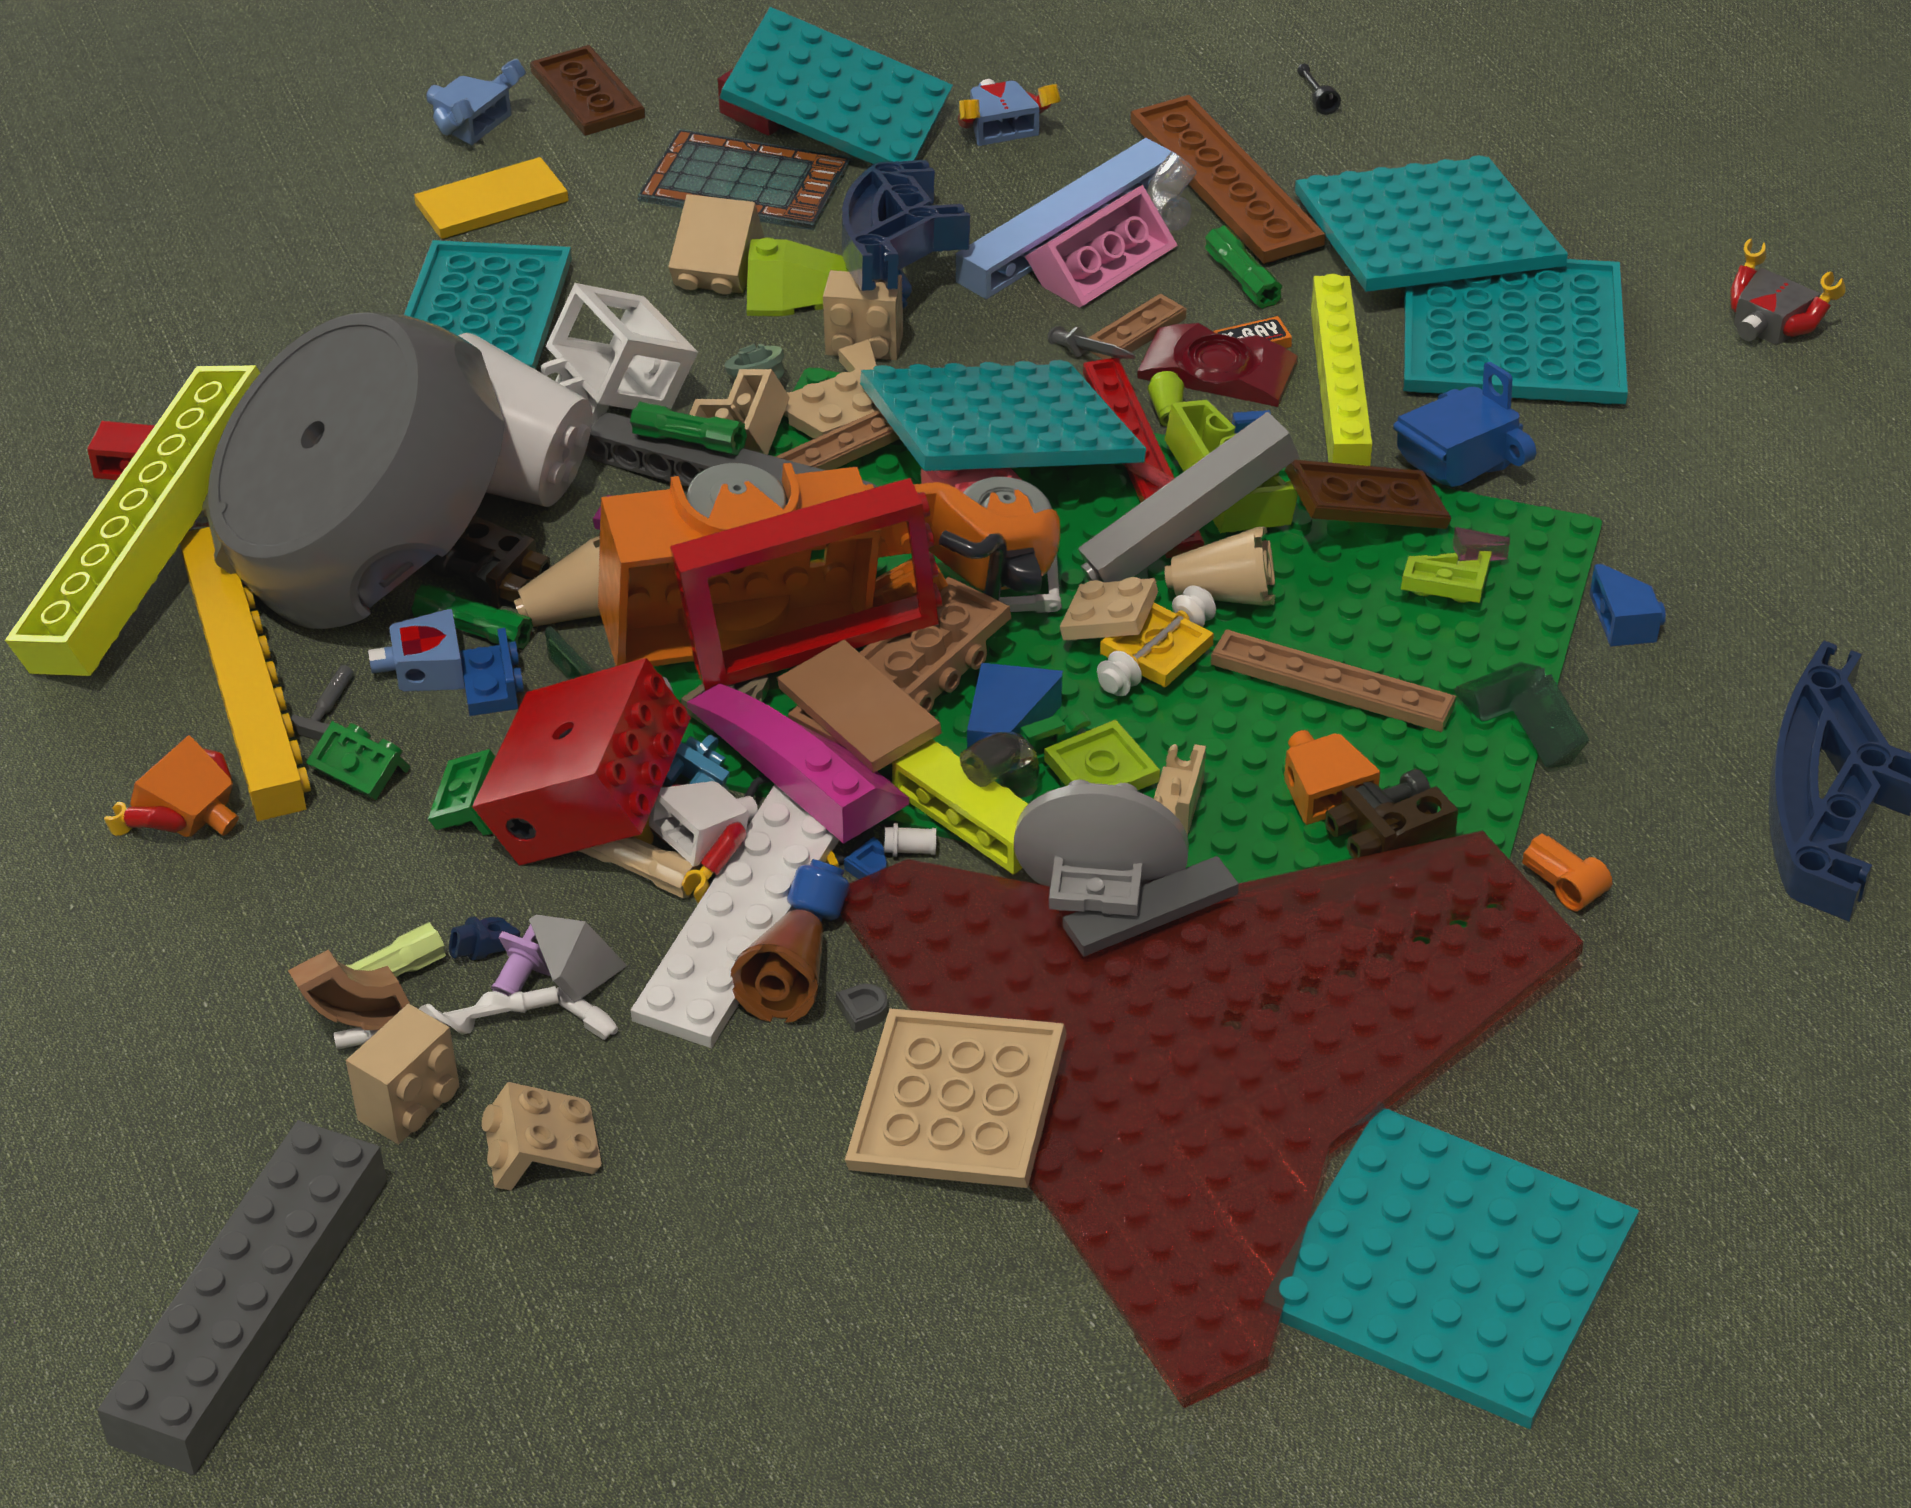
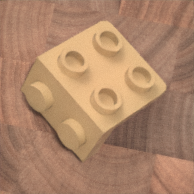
[482,1082,602,1191]

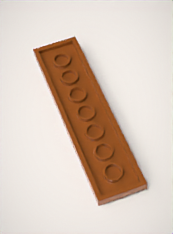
[1130,95,1325,264]

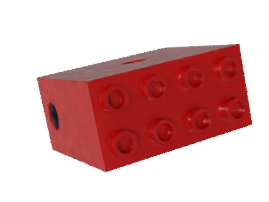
[472,658,691,866]

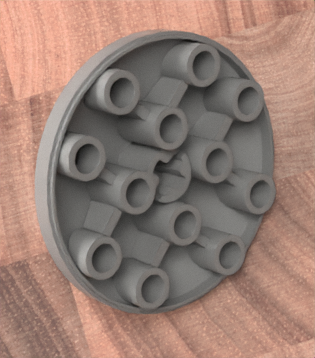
[1014,780,1189,916]

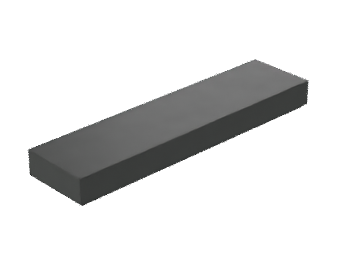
[1063,856,1239,957]

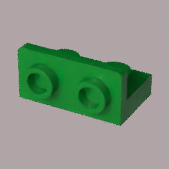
[306,721,411,800]
[428,749,496,836]

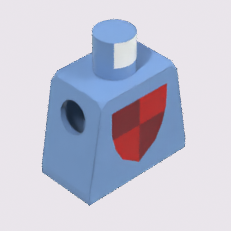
[368,609,465,691]

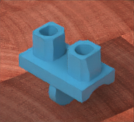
[663,735,730,791]

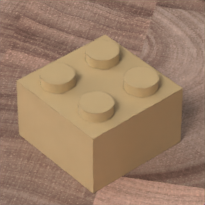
[823,270,903,360]
[346,1003,460,1145]

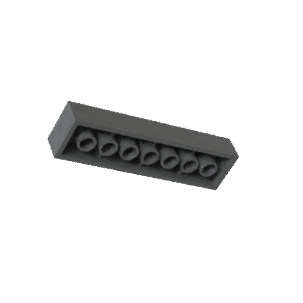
[97,1120,387,1476]

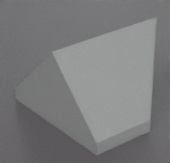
[529,915,627,1003]

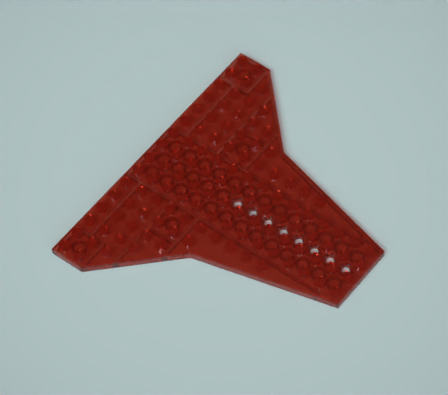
[841,831,1584,1408]

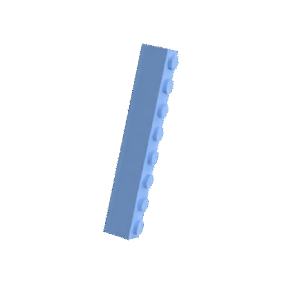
[956,138,1176,299]

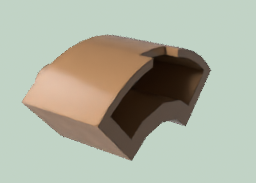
[288,949,410,1030]

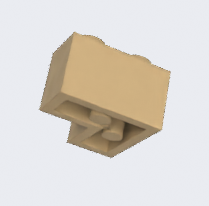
[689,369,790,455]

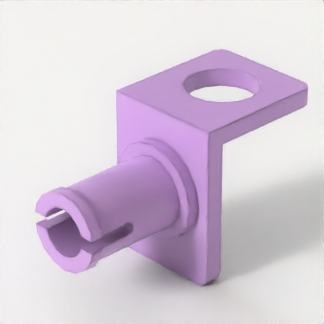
[491,924,551,996]

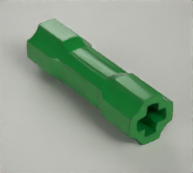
[1205,225,1283,309]
[630,401,747,455]
[411,585,533,650]

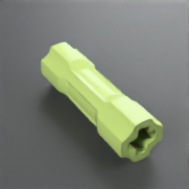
[346,922,446,977]

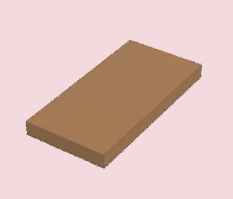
[777,640,942,773]

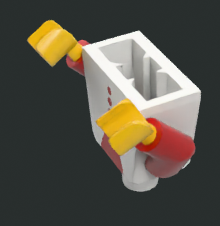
[634,781,758,903]

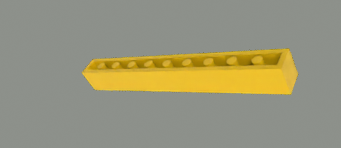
[180,527,311,822]

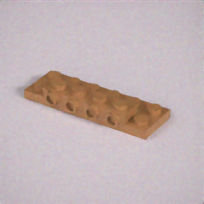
[788,577,1011,747]

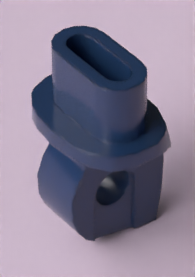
[449,916,521,960]

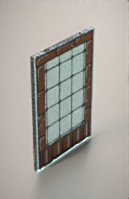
[638,129,851,231]

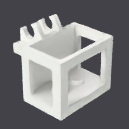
[541,283,698,425]

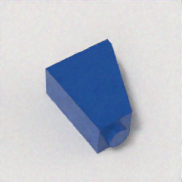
[967,663,1063,764]

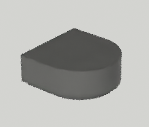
[836,984,888,1033]

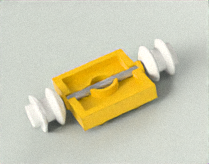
[1097,586,1216,696]

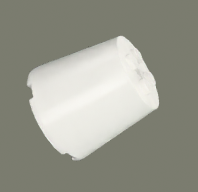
[458,333,592,507]

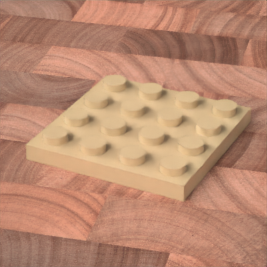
[845,1008,1067,1188]

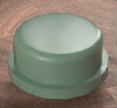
[724,344,785,383]

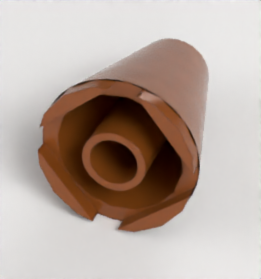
[730,910,824,1023]

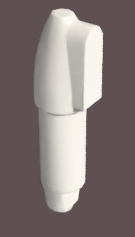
[556,987,618,1040]

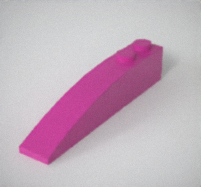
[687,684,909,844]

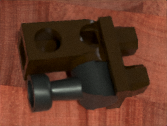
[431,516,551,609]
[1325,769,1458,867]

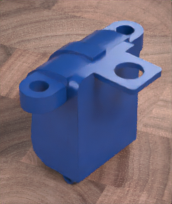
[1393,361,1536,487]

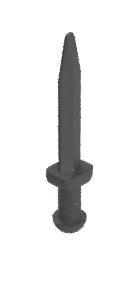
[1047,326,1136,359]

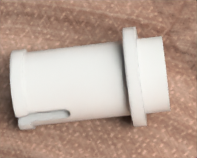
[884,823,936,857]

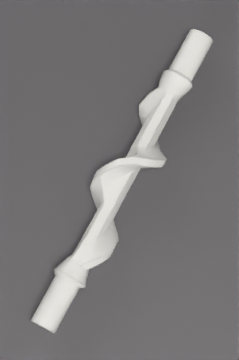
[334,986,559,1050]

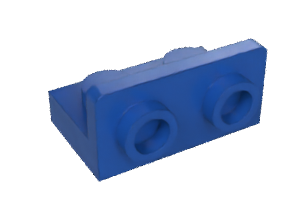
[460,628,524,716]

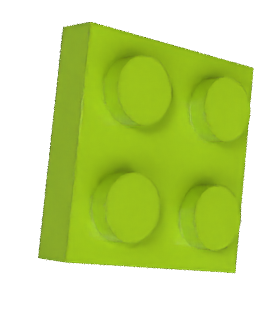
[1044,720,1160,790]

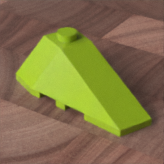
[747,237,849,316]

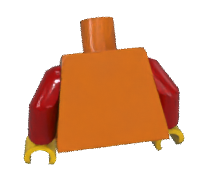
[104,735,239,837]

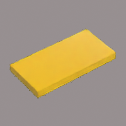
[414,157,569,239]

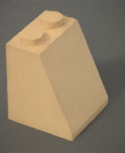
[668,194,765,294]

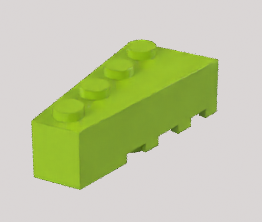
[1165,399,1298,533]

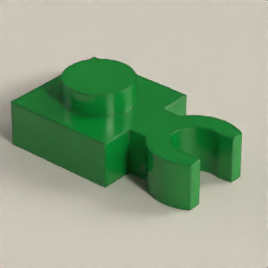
[1020,711,1091,768]

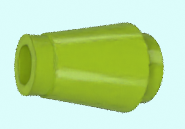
[1147,371,1184,427]

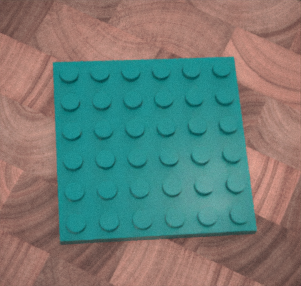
[1295,155,1568,292]
[1403,259,1628,404]
[860,360,1146,471]
[1260,1106,1639,1429]

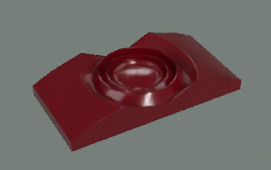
[1137,323,1298,407]

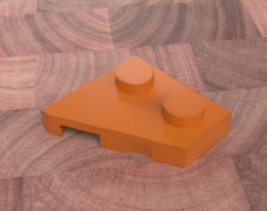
[872,552,949,608]

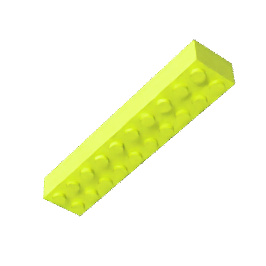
[5,365,260,676]

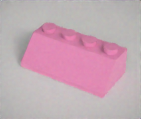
[1025,185,1178,308]

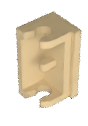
[1154,744,1206,836]

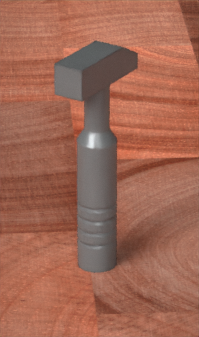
[291,665,354,740]

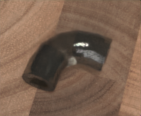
[959,732,1040,798]

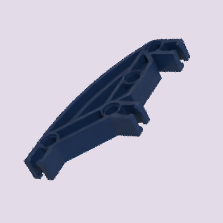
[842,160,970,291]
[1768,640,1911,922]

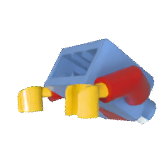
[958,79,1061,146]

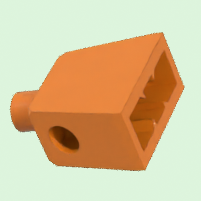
[1284,730,1380,825]

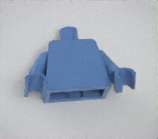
[427,59,526,145]

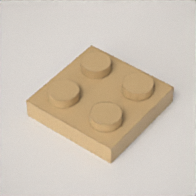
[1060,577,1158,641]

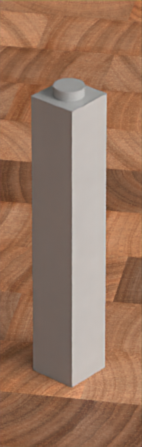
[1078,412,1299,582]

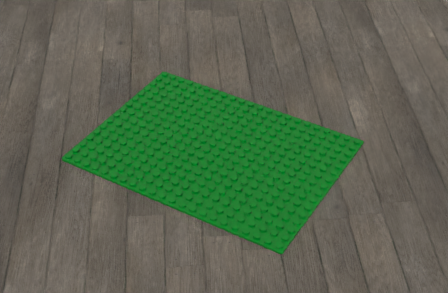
[653,367,1602,955]

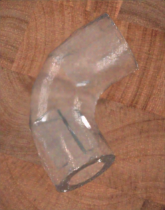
[1147,152,1197,231]

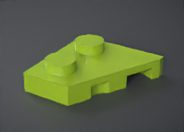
[1401,551,1492,603]

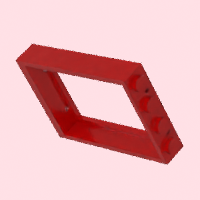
[670,478,942,691]

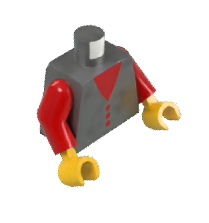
[1730,239,1845,344]

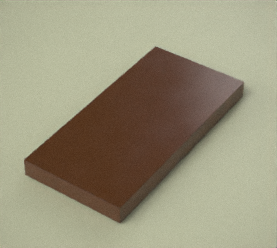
[530,45,645,136]
[1285,460,1452,529]

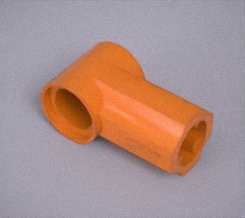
[1522,833,1613,911]

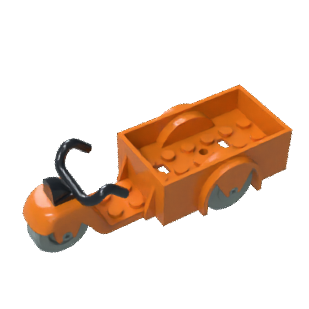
[598,463,1060,666]

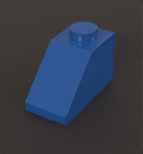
[1589,564,1666,647]

